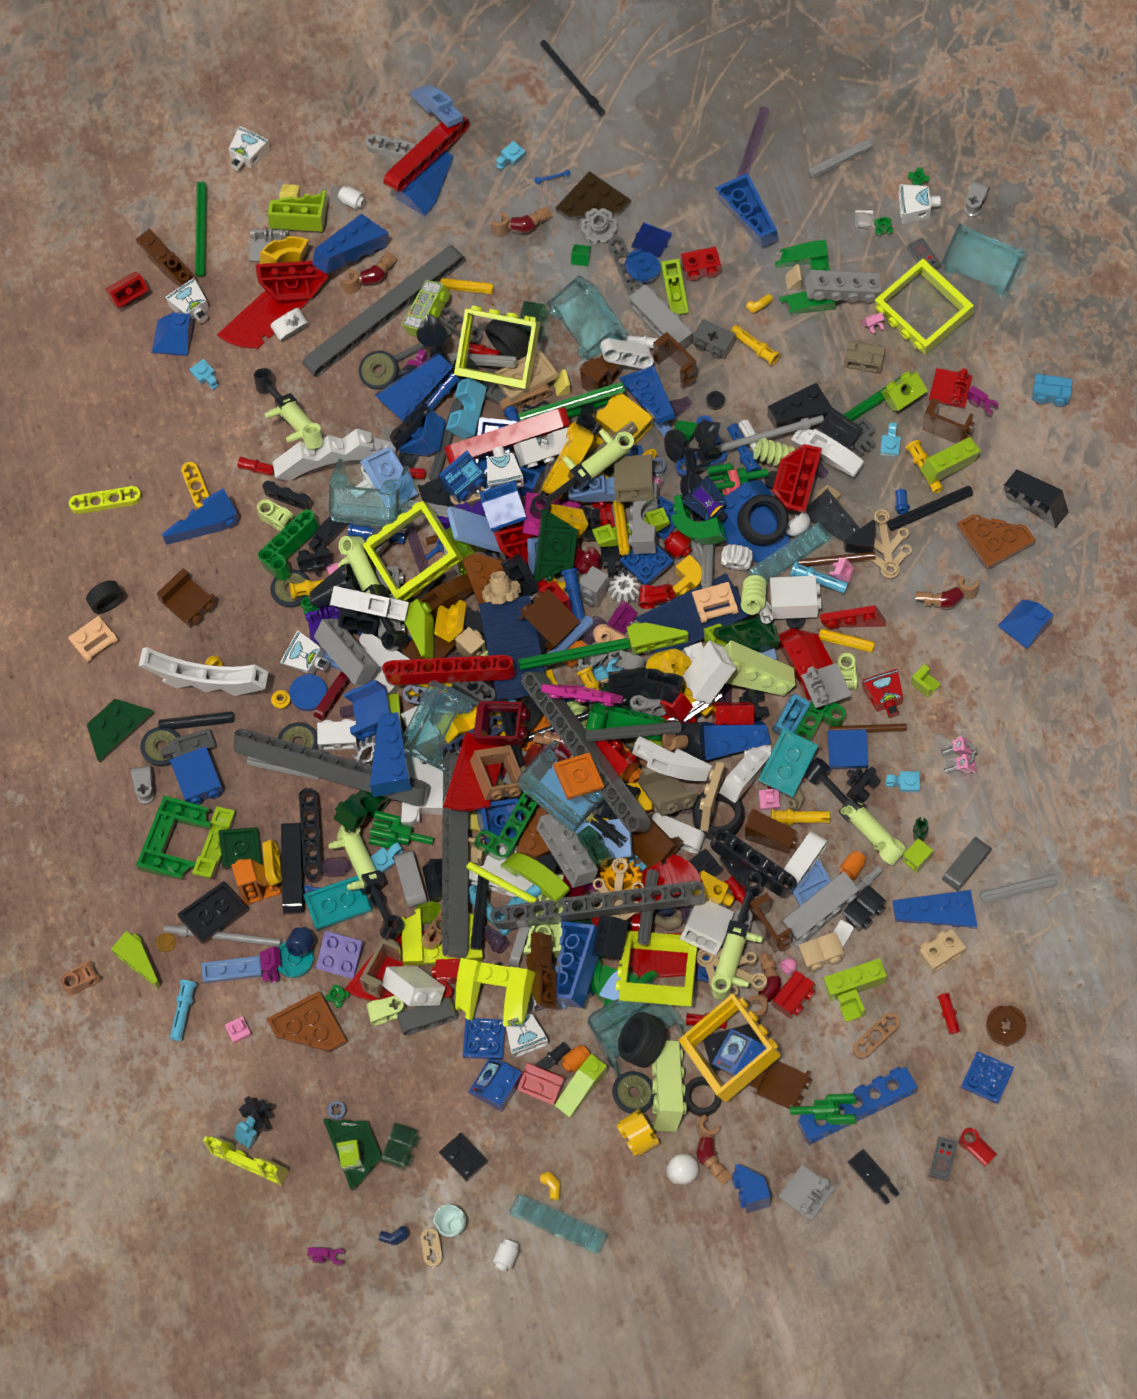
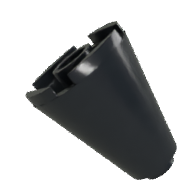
[308,563,362,608]

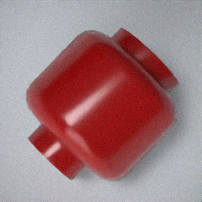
[663,531,692,559]

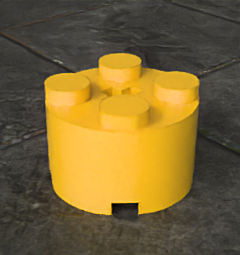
[646,649,691,685]
[616,1109,660,1156]

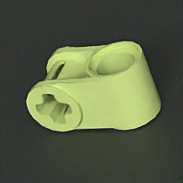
[257,499,294,531]
[838,653,857,691]
[366,996,406,1025]

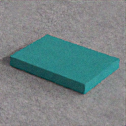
[758,728,818,798]
[303,876,372,931]

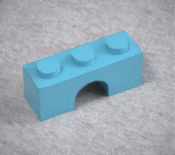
[446,378,487,439]

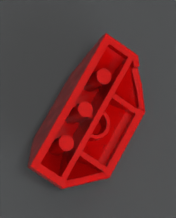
[255,261,328,301]
[772,444,822,513]
[494,526,538,565]
[778,628,833,700]

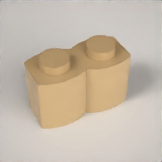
[799,932,844,972]

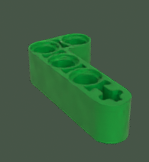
[258,510,319,580]
[794,701,846,742]
[586,703,666,740]
[474,790,539,861]

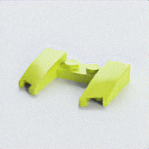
[401,909,482,966]
[455,958,535,1027]
[203,1135,289,1186]

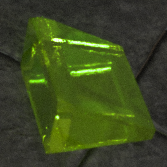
[417,901,441,925]

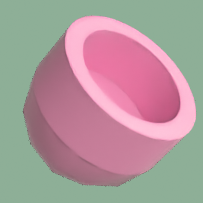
[780,958,797,975]

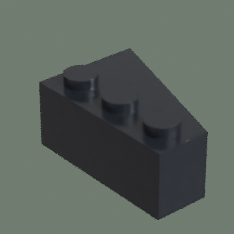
[767,382,832,429]
[1004,469,1069,528]

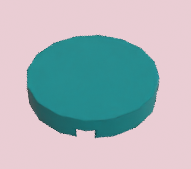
[277,941,314,978]

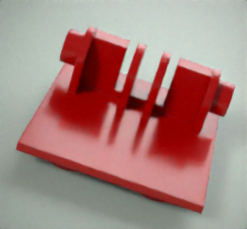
[928,368,973,408]

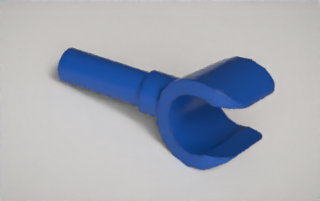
[425,539,444,560]

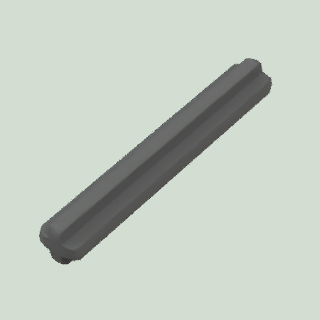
[637,870,659,945]

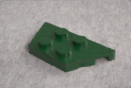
[533,508,578,581]
[713,617,780,652]
[87,699,154,763]
[323,1119,382,1192]

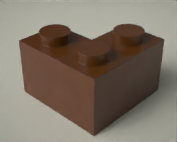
[580,354,622,392]

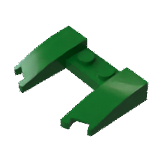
[775,239,835,315]
[136,795,211,879]

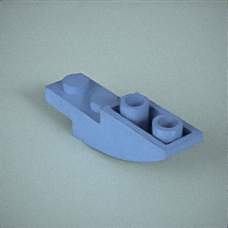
[410,85,463,127]
[568,475,616,502]

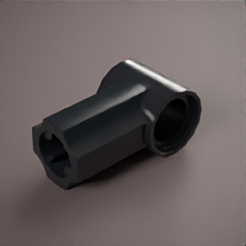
[576,404,597,430]

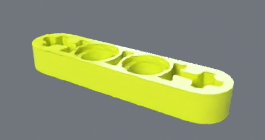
[69,486,142,514]

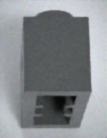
[693,319,736,359]

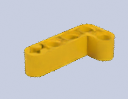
[542,422,594,499]

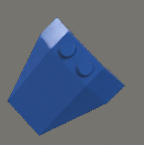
[701,480,792,566]

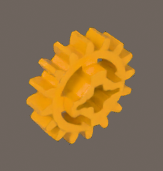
[600,858,643,892]

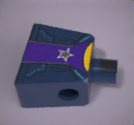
[682,475,728,522]

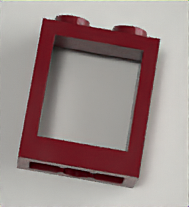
[473,701,529,745]

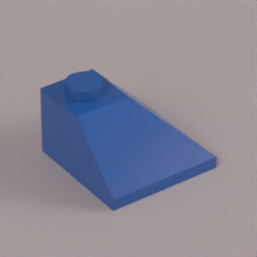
[152,312,194,356]
[998,599,1054,650]

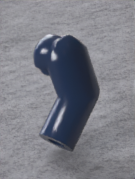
[378,1226,409,1245]

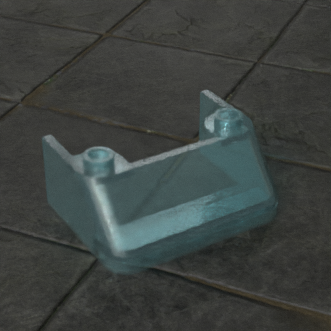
[329,459,414,527]
[403,681,479,772]
[517,740,606,831]
[588,982,686,1077]

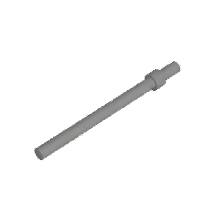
[717,415,824,452]
[793,866,883,949]
[164,925,281,947]

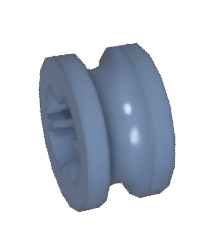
[652,457,666,476]
[327,1101,346,1120]

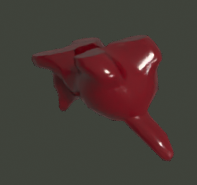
[573,544,610,580]

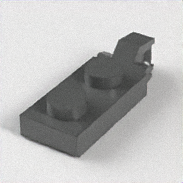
[160,729,216,759]

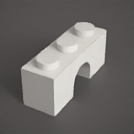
[513,427,569,468]

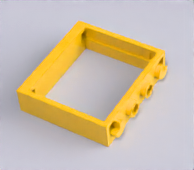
[678,993,781,1102]

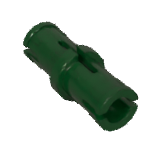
[913,817,928,841]

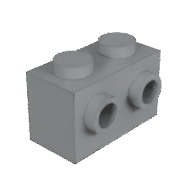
[579,566,609,608]

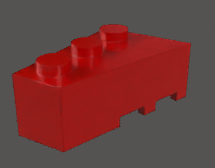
[594,739,640,781]

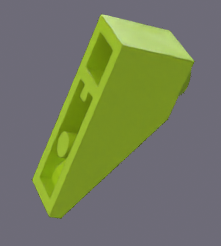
[660,258,689,315]
[404,599,434,659]
[627,622,688,655]
[111,931,160,989]
[554,1054,608,1118]

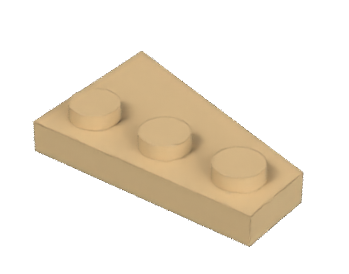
[699,762,724,832]

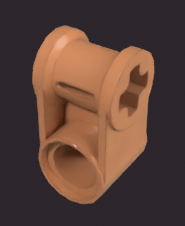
[61,961,101,995]

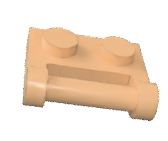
[692,582,738,623]
[68,616,118,663]

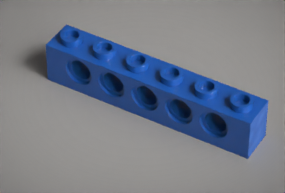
[797,1067,918,1145]

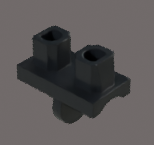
[579,505,601,541]
[296,545,333,576]
[739,688,769,721]
[846,766,881,801]
[239,1096,274,1133]

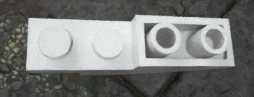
[791,429,864,477]
[330,586,409,621]
[632,736,712,781]

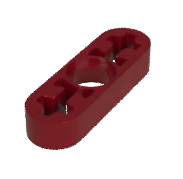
[314,671,350,721]

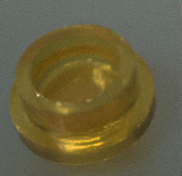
[155,933,175,952]

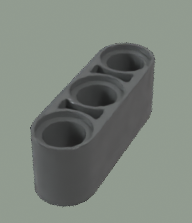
[942,837,992,891]
[397,998,458,1035]

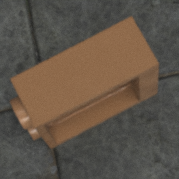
[470,745,526,800]

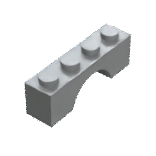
[629,482,659,554]

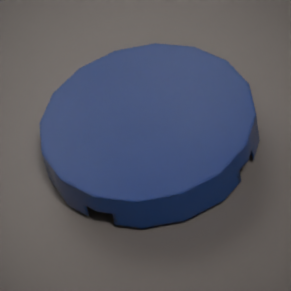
[625,249,660,283]
[289,674,327,711]

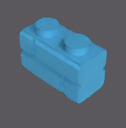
[1032,374,1073,407]
[771,693,811,735]

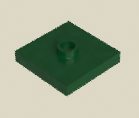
[218,827,262,869]

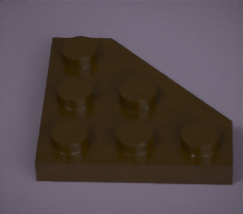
[555,171,631,221]

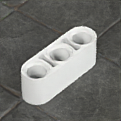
[600,338,654,369]
[652,813,705,854]
[784,831,828,886]

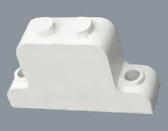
[356,633,418,694]
[401,749,443,828]
[468,845,538,902]

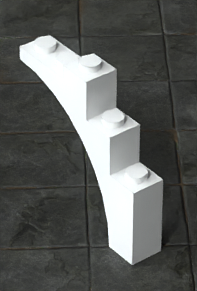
[273,428,397,481]
[139,647,268,696]

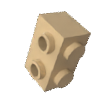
[455,627,486,657]
[918,929,966,974]

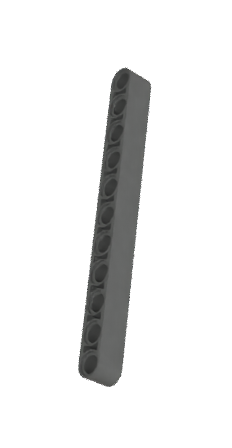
[302,245,465,377]
[522,672,651,832]
[233,729,427,806]
[442,753,468,959]
[490,881,707,930]

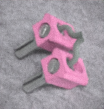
[941,736,978,774]

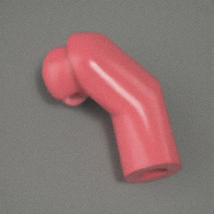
[723,469,741,496]

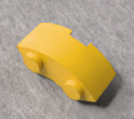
[259,236,308,264]

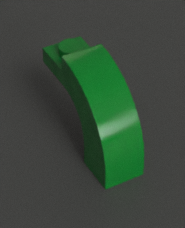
[671,494,727,545]

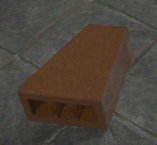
[745,809,798,854]

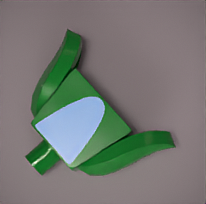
[590,957,659,1016]

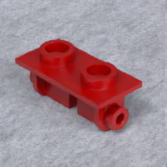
[591,501,615,527]

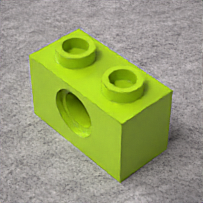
[881,371,928,411]

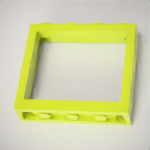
[875,259,974,355]
[454,305,541,389]
[363,501,463,601]
[616,931,697,1007]

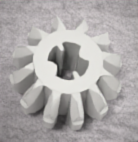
[721,544,753,571]
[608,572,640,604]

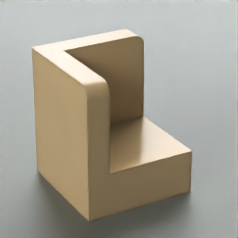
[468,837,486,866]

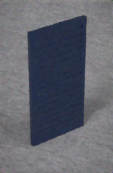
[635,573,751,653]
[479,595,545,701]

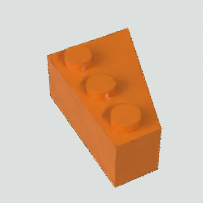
[231,859,282,905]

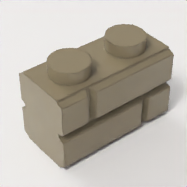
[844,340,885,374]

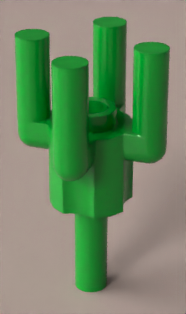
[706,463,769,497]
[368,811,434,849]
[790,1093,857,1125]

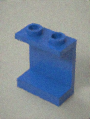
[344,680,391,740]
[170,746,224,805]

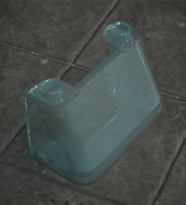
[941,223,1029,295]
[546,275,629,360]

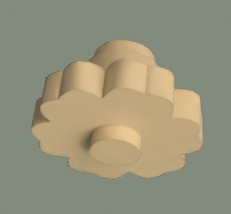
[482,571,521,604]

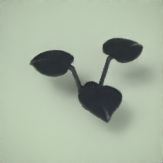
[396,313,479,385]
[664,421,720,497]

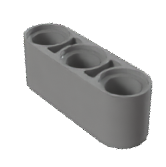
[394,850,427,908]

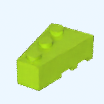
[267,190,328,232]

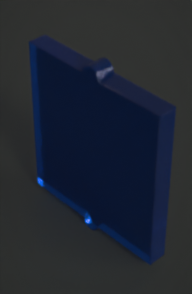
[631,222,672,259]

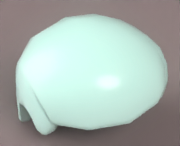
[433,1204,466,1238]

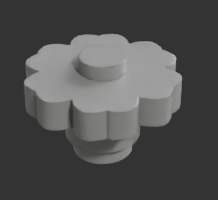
[581,208,617,244]

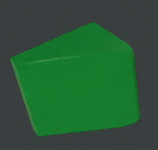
[571,244,592,266]
[673,420,697,443]

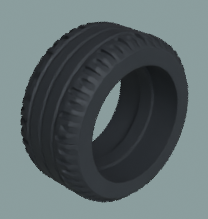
[485,314,530,360]
[737,494,789,546]
[692,787,744,841]
[618,1012,666,1067]

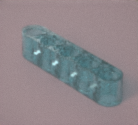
[747,522,831,582]
[508,1194,608,1254]

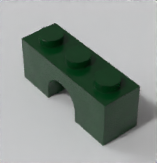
[333,790,390,832]

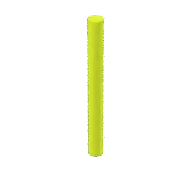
[466,861,538,903]

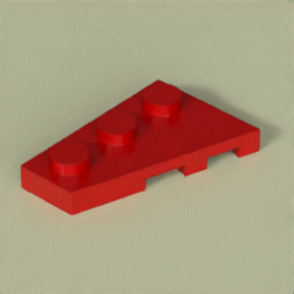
[820,605,886,629]

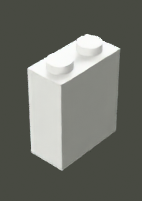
[770,576,821,619]
[683,640,736,704]
[680,899,734,955]
[382,966,445,1006]

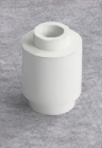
[338,186,366,210]
[493,1239,519,1272]

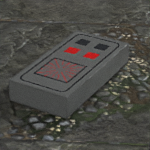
[907,237,942,270]
[928,1136,958,1182]

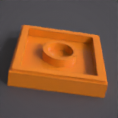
[553,752,605,800]

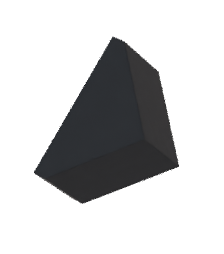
[843,519,876,553]

